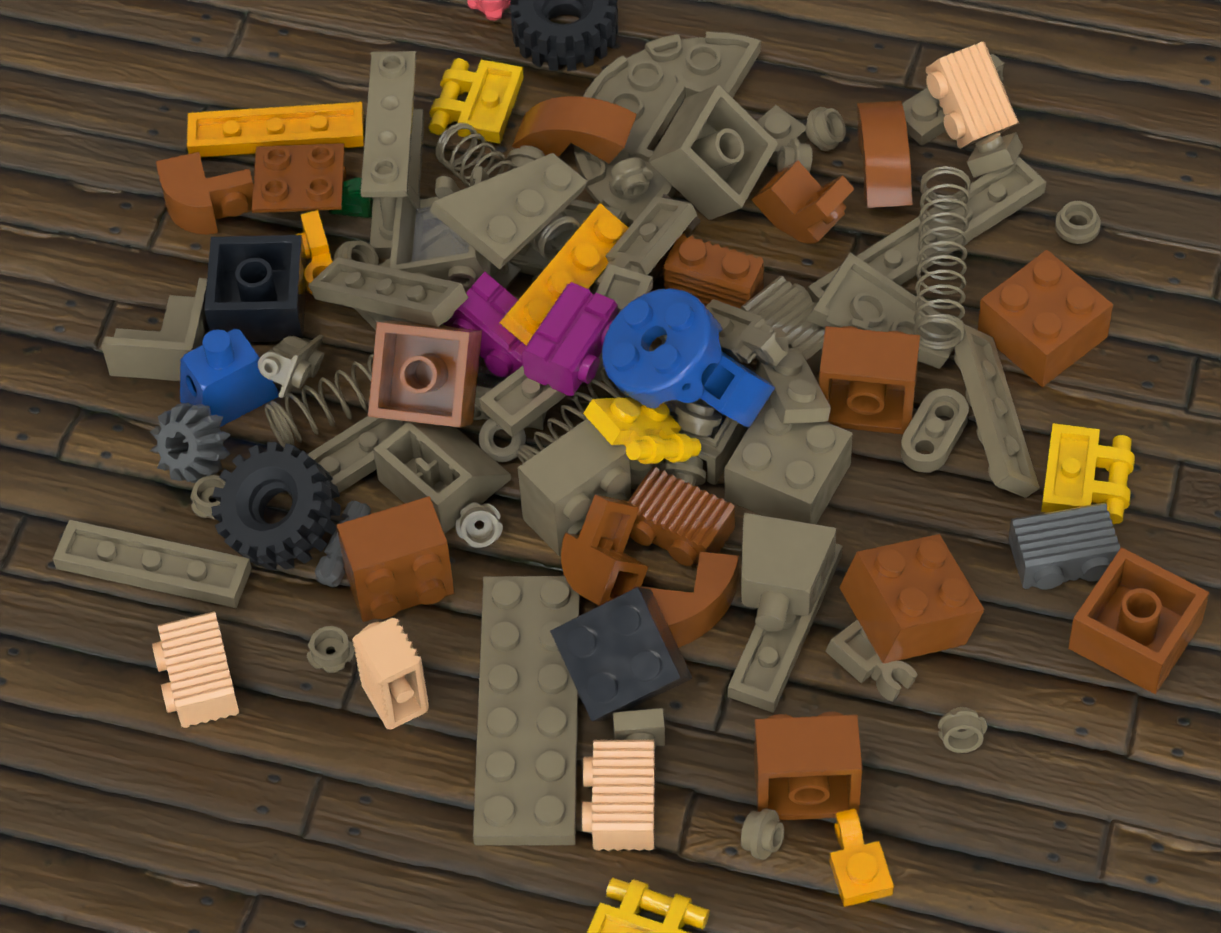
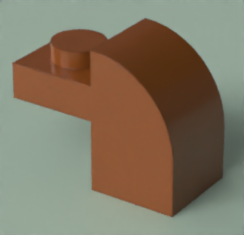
[155,152,253,234]
[751,160,854,243]
[561,494,649,606]

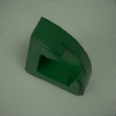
[329,178,373,218]

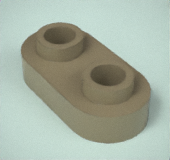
[901,388,969,473]

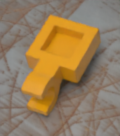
[296,210,333,294]
[829,808,894,907]

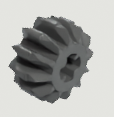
[150,402,231,483]

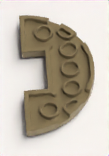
[574,32,761,227]

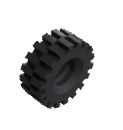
[510,0,618,71]
[211,442,341,570]

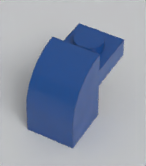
[700,351,776,428]

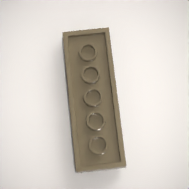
[473,576,580,846]

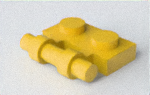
[429,59,524,144]
[583,397,701,464]
[1041,423,1135,524]
[587,878,709,933]

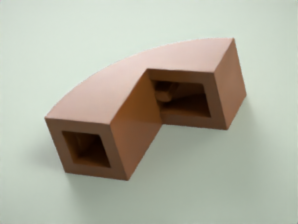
[512,96,637,164]
[857,101,912,208]
[635,551,739,647]

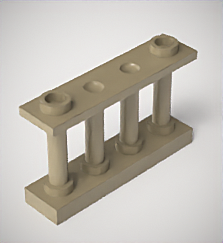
[361,51,425,259]

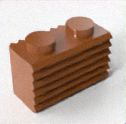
[663,233,764,309]
[628,466,735,566]

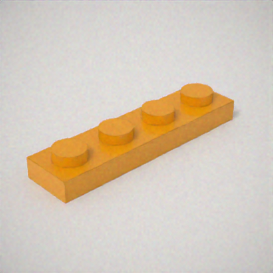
[187,102,364,157]
[499,203,629,345]

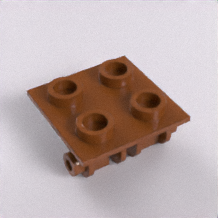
[252,143,347,213]

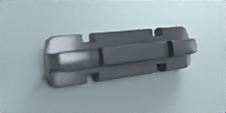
[315,500,372,587]

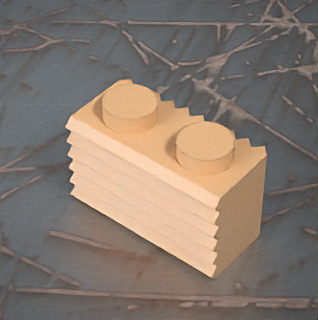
[926,41,1019,149]
[152,611,239,728]
[352,618,429,729]
[582,740,655,851]

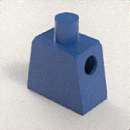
[180,329,279,427]

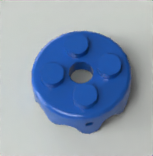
[602,288,723,409]

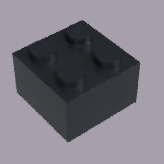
[205,235,307,342]
[550,587,692,721]

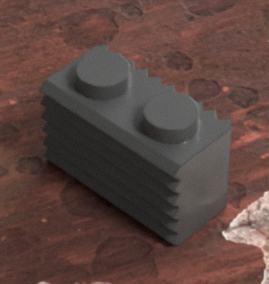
[1008,503,1120,590]

